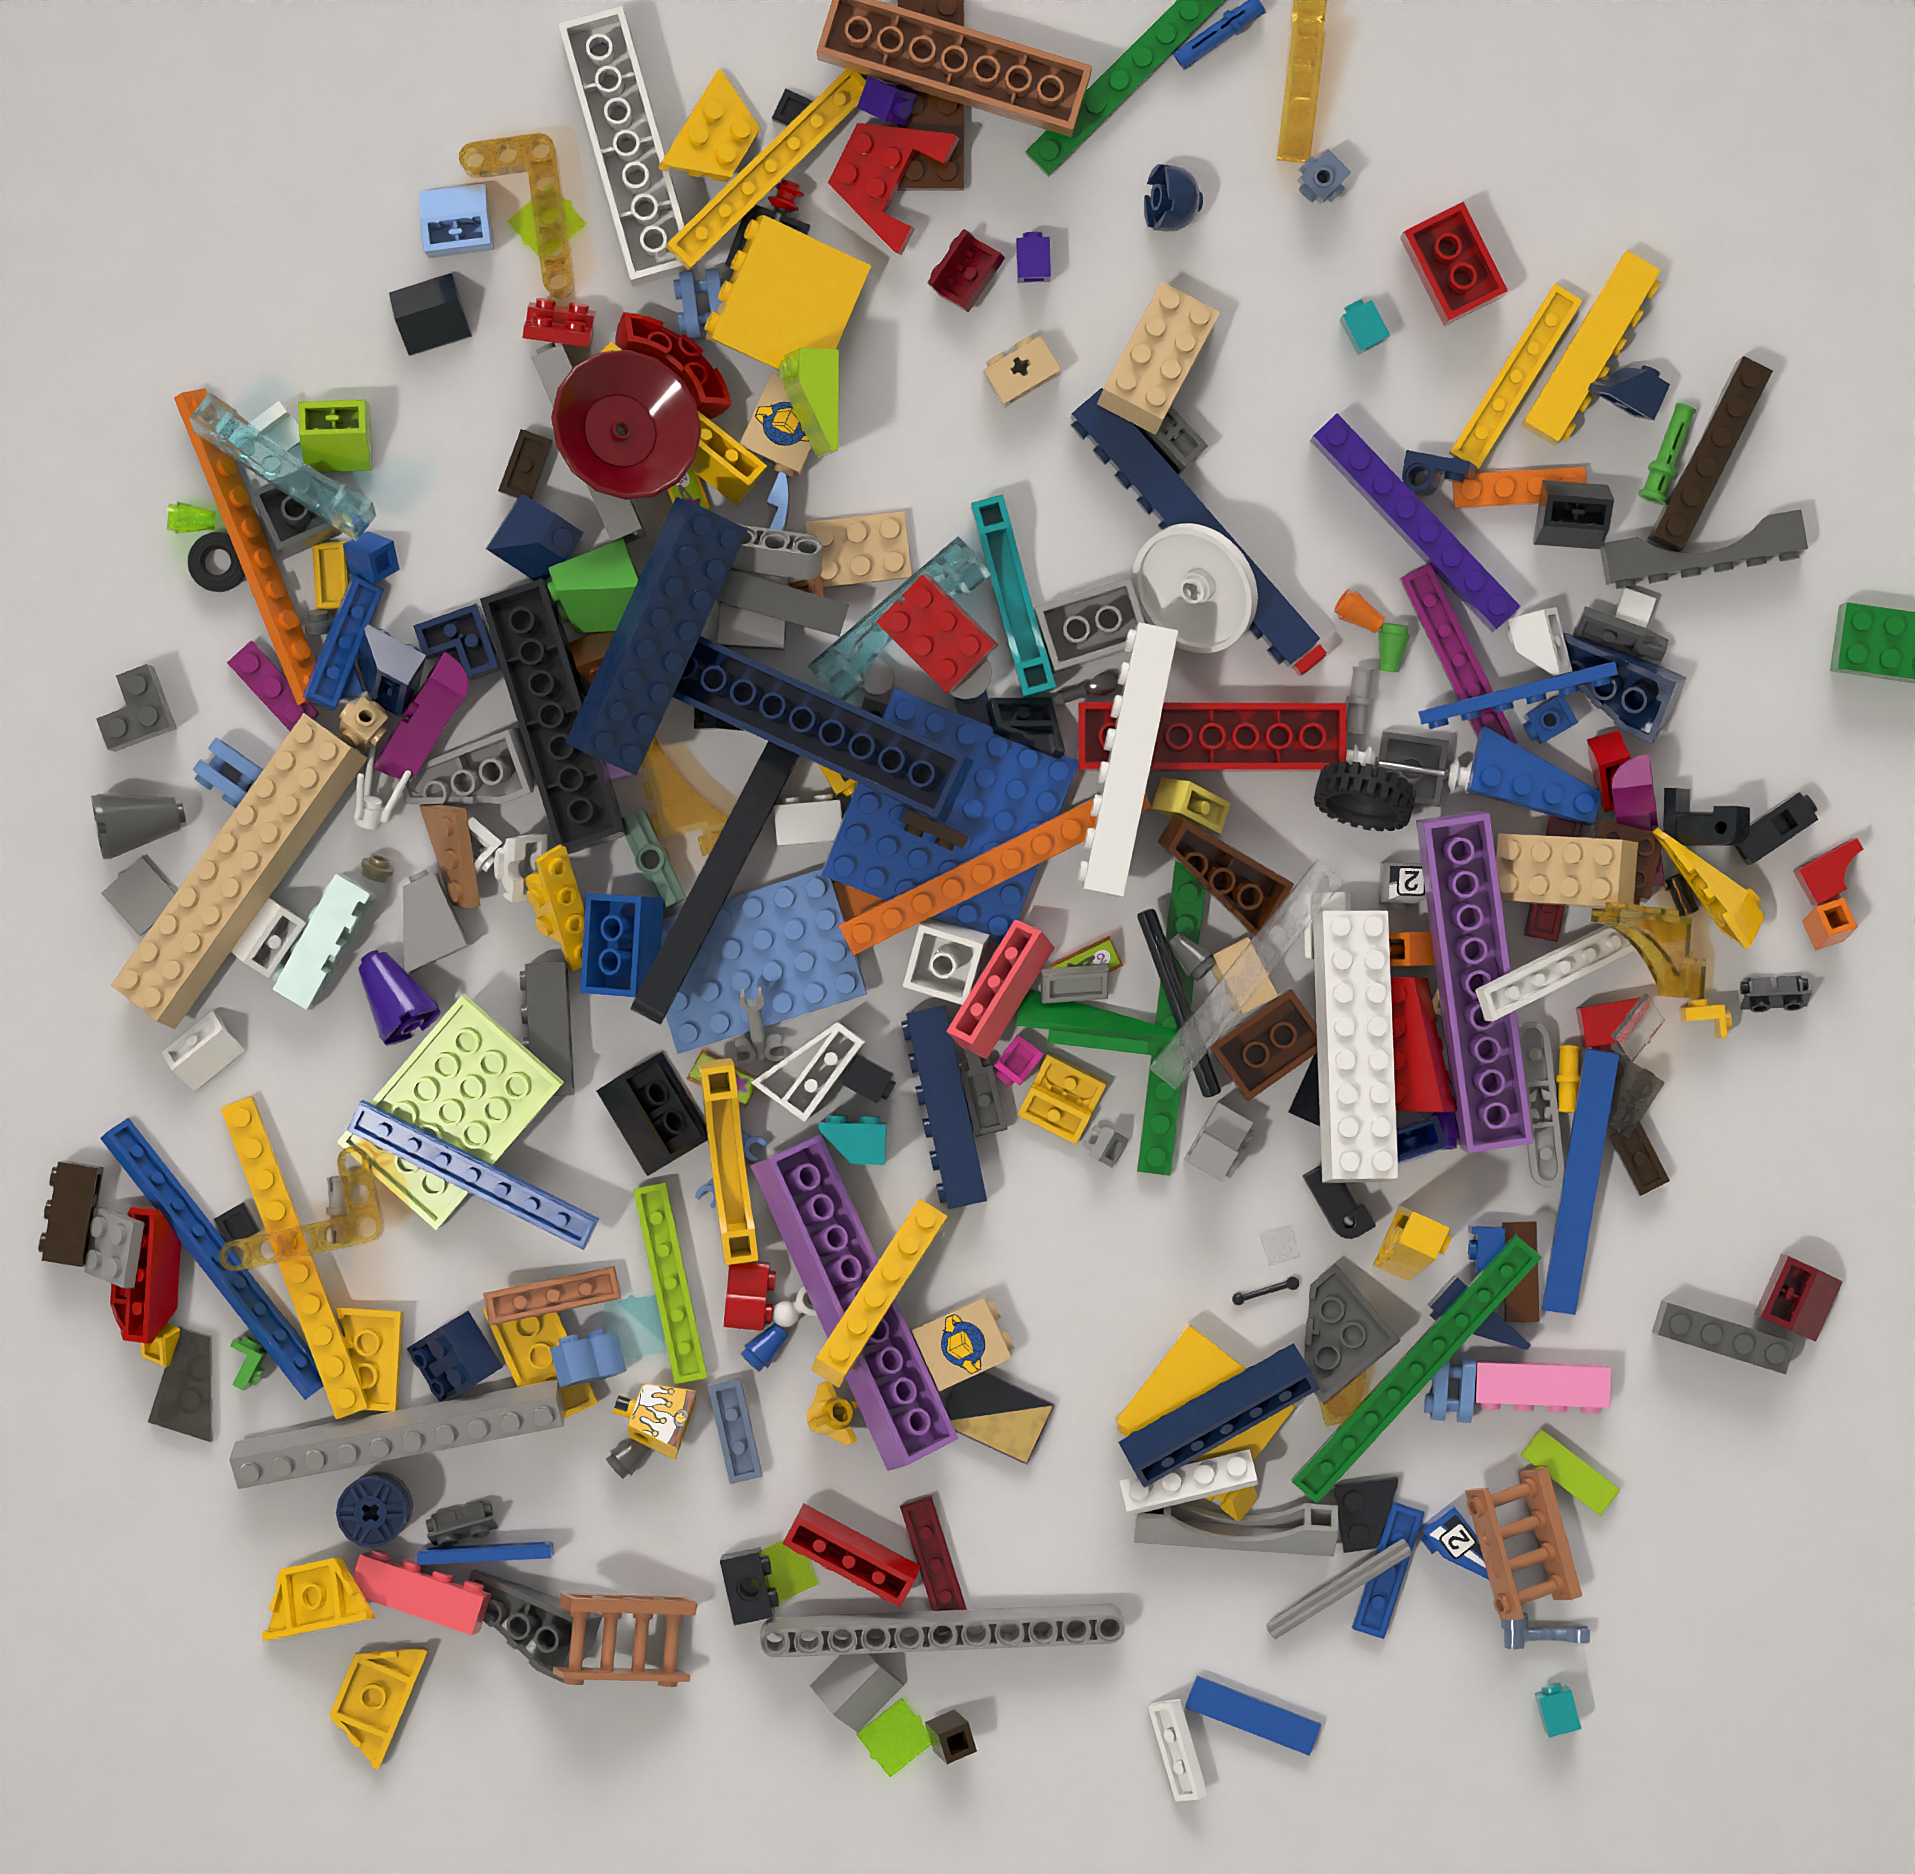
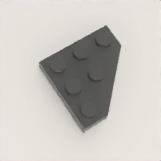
[1304,1264,1401,1405]

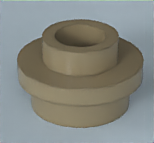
[361,855,394,883]

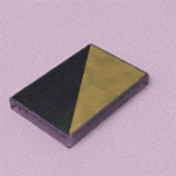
[944,1371,1055,1465]

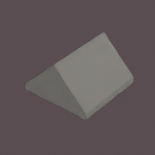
[810,1653,904,1733]

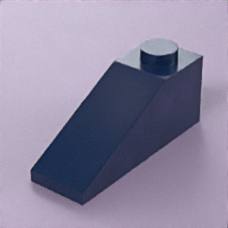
[1427,1275,1531,1350]

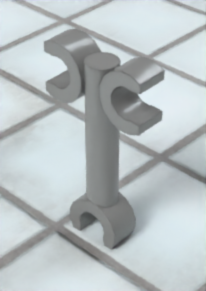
[735,987,784,1065]

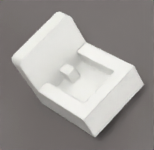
[468,817,503,875]

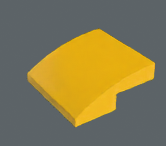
[1017,1052,1108,1145]

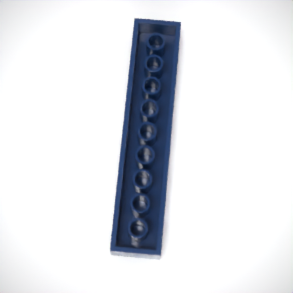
[672,636,974,822]

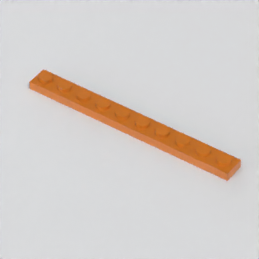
[174,388,316,705]
[838,794,1152,956]

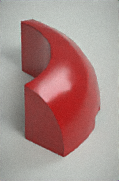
[615,312,732,419]

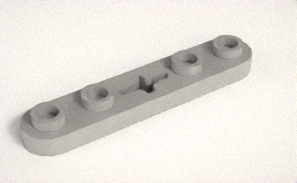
[1518,1022,1565,1187]

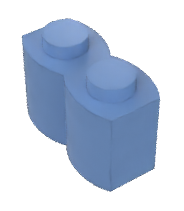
[550,1329,627,1388]

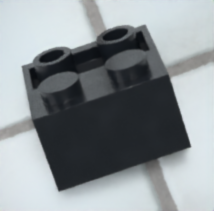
[1533,480,1614,549]

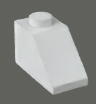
[1508,607,1573,676]

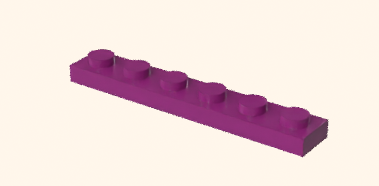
[1399,564,1518,744]

